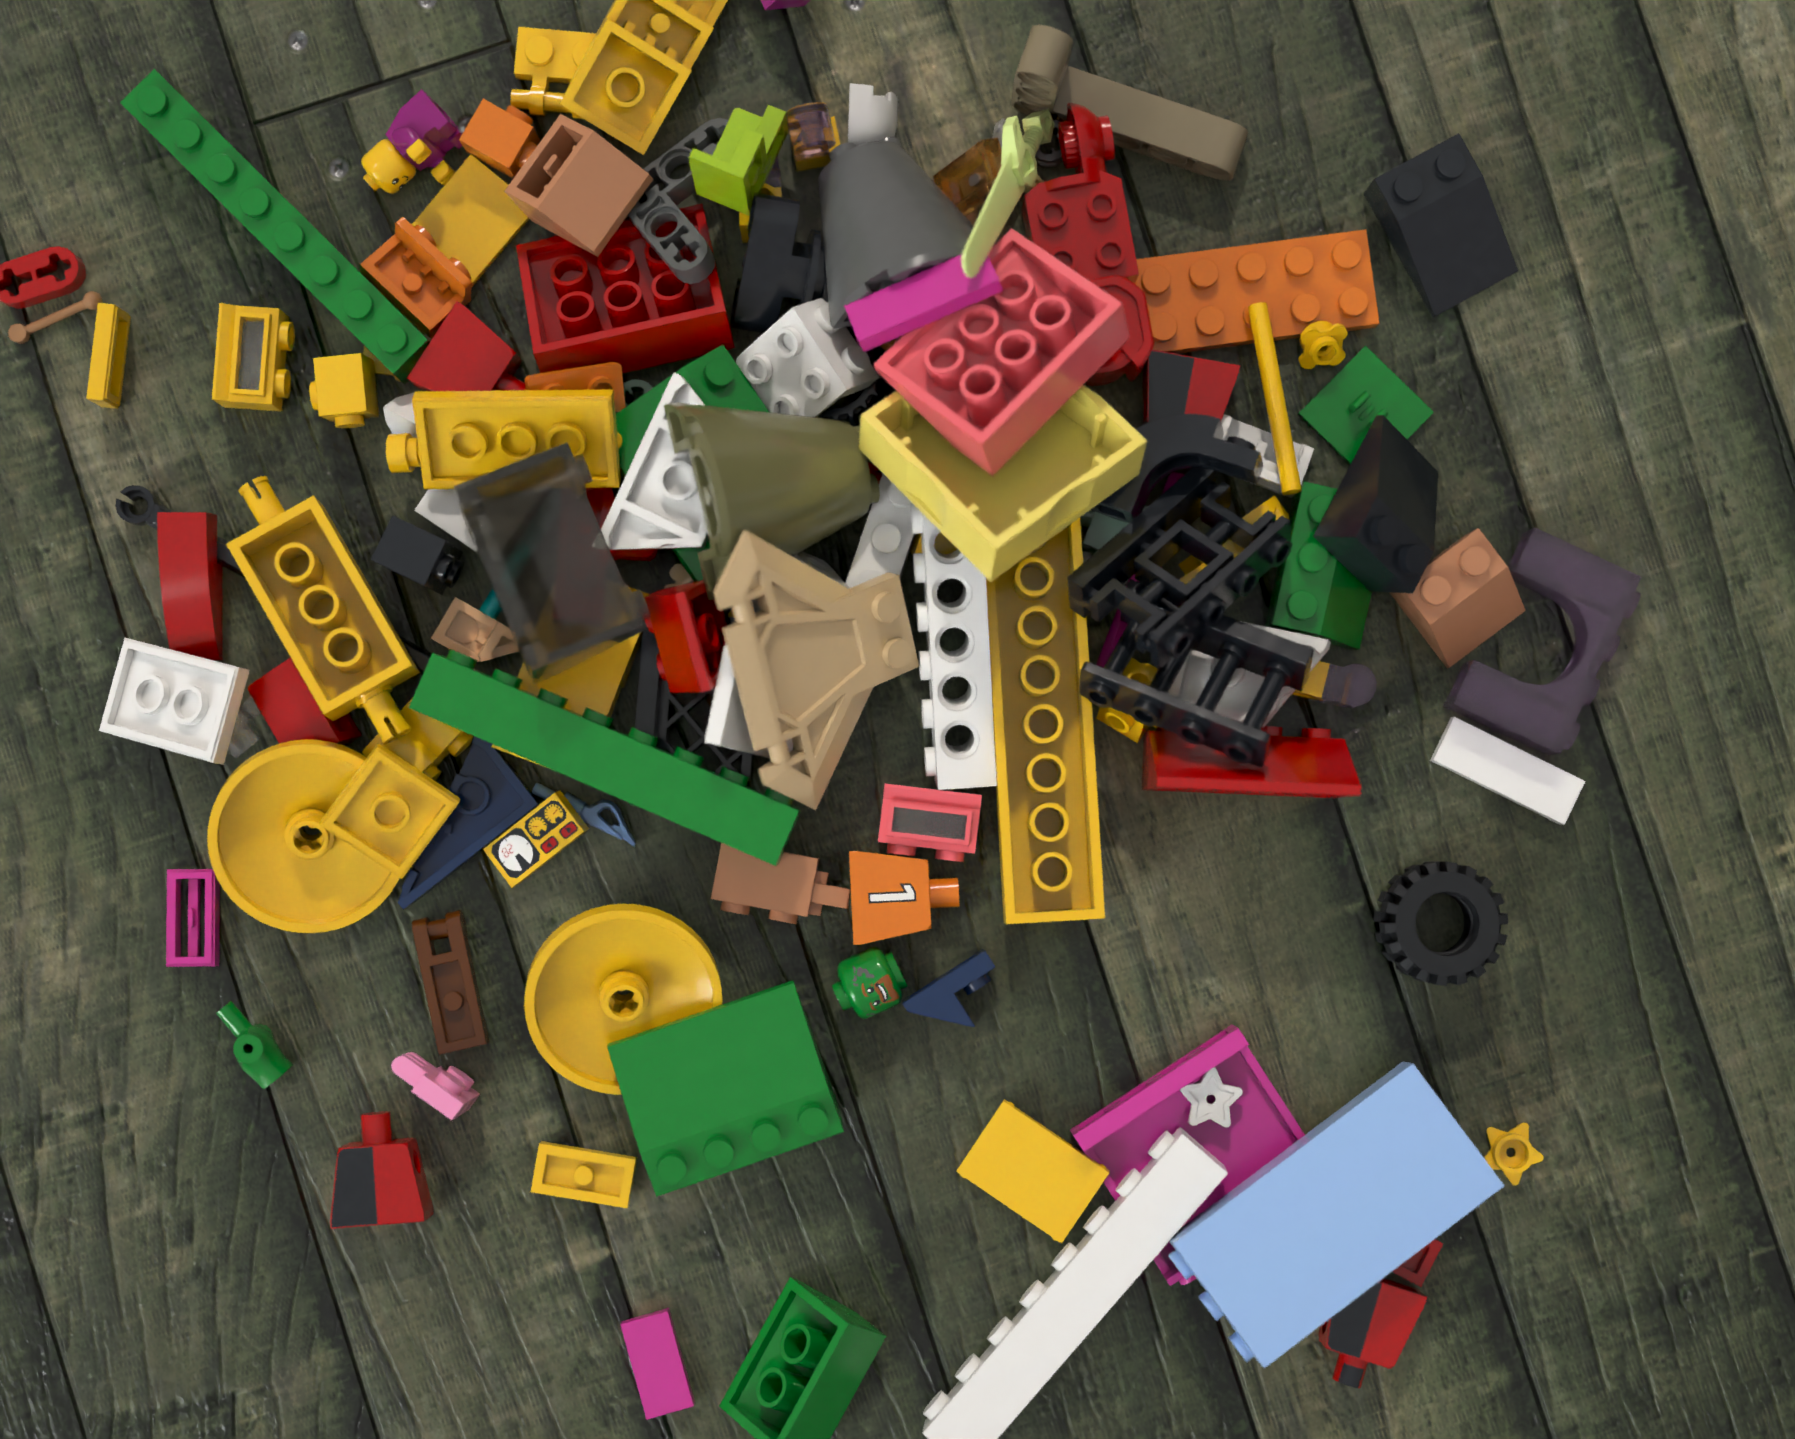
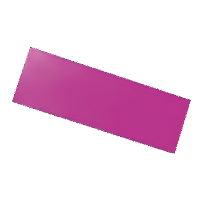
[844,254,1003,352]

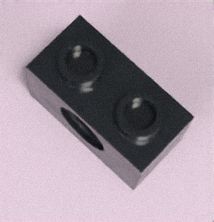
[371,515,464,595]

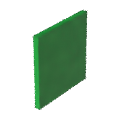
[1298,345,1434,465]

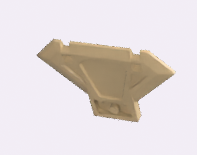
[714,530,919,810]

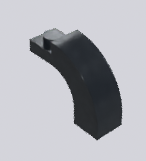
[1091,414,1264,523]

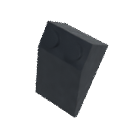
[1364,133,1518,318]
[1313,415,1438,593]

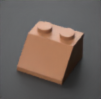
[1389,528,1526,669]

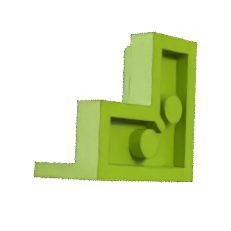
[688,105,789,216]

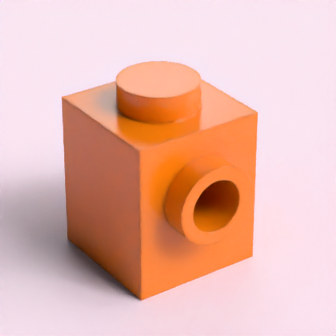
[459,98,540,179]

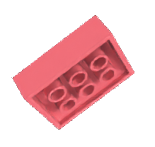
[873,228,1130,476]

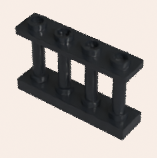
[1079,579,1314,767]

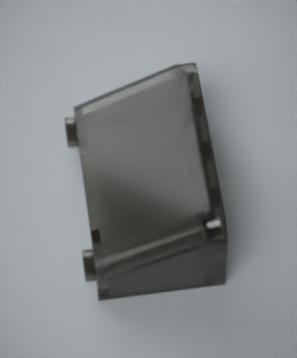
[454,442,651,684]

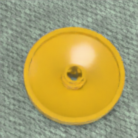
[207,740,399,933]
[524,904,723,1095]

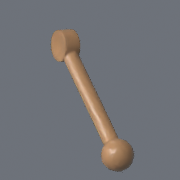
[8,291,103,344]

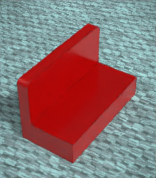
[248,657,362,746]

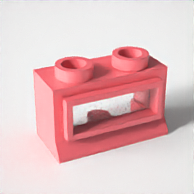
[878,784,982,862]

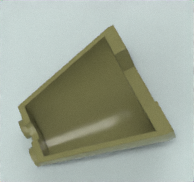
[664,402,880,601]

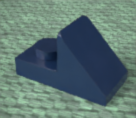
[902,948,995,1027]

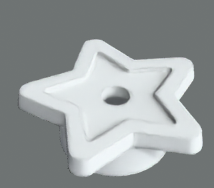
[1180,1067,1243,1128]

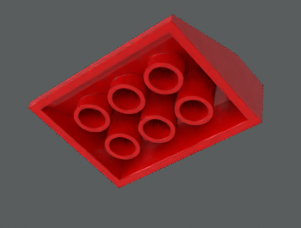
[516,203,735,373]
[1142,726,1361,798]

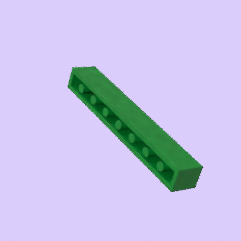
[120,69,430,385]
[409,649,801,866]

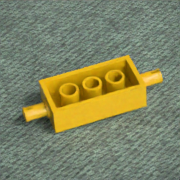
[226,476,420,745]

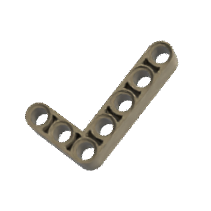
[1011,25,1248,181]

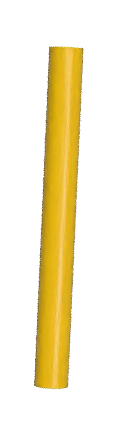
[1248,302,1302,495]

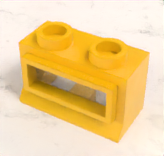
[212,303,295,411]

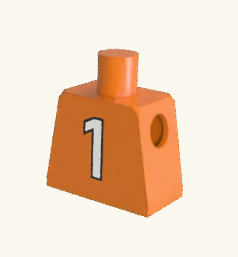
[849,851,959,945]

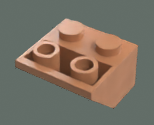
[504,114,653,257]

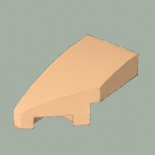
[431,597,532,662]

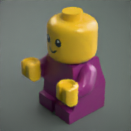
[361,89,463,194]

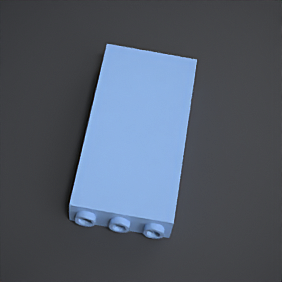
[1168,1062,1504,1368]

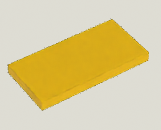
[412,389,621,489]

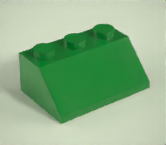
[1265,481,1372,650]
[719,1277,886,1439]

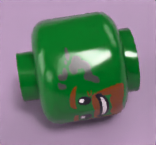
[832,947,908,1019]

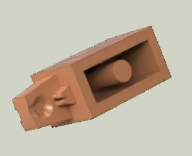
[711,843,851,924]

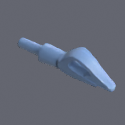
[532,783,636,847]

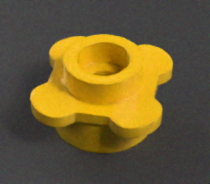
[1298,321,1348,369]

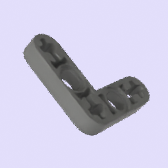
[627,118,728,284]

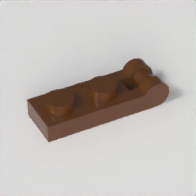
[412,910,490,1055]

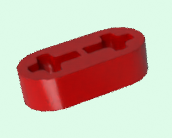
[0,246,86,309]

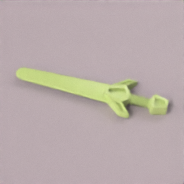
[961,109,1054,278]

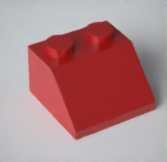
[644,579,727,693]

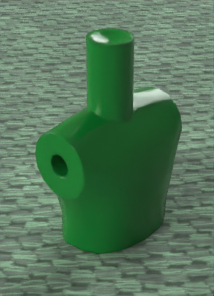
[216,1001,293,1090]

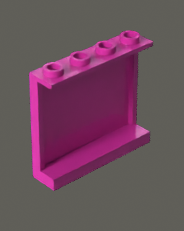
[1070,1025,1305,1286]

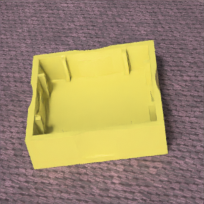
[859,385,1147,582]

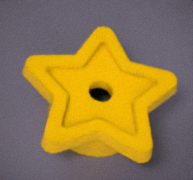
[1484,1122,1544,1186]

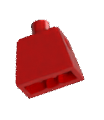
[407,301,526,391]

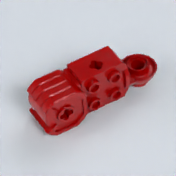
[1021,103,1154,386]

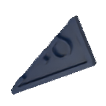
[397,736,540,910]

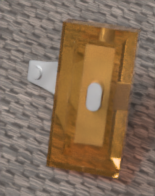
[933,119,1006,216]

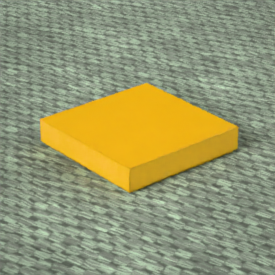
[319,743,460,879]

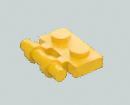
[510,27,596,119]

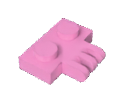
[392,1052,480,1120]

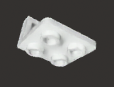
[736,298,879,417]

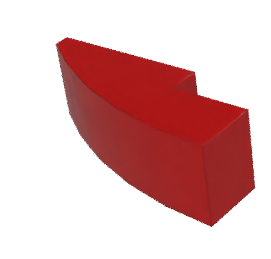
[157,512,223,660]

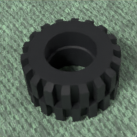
[1374,861,1508,986]

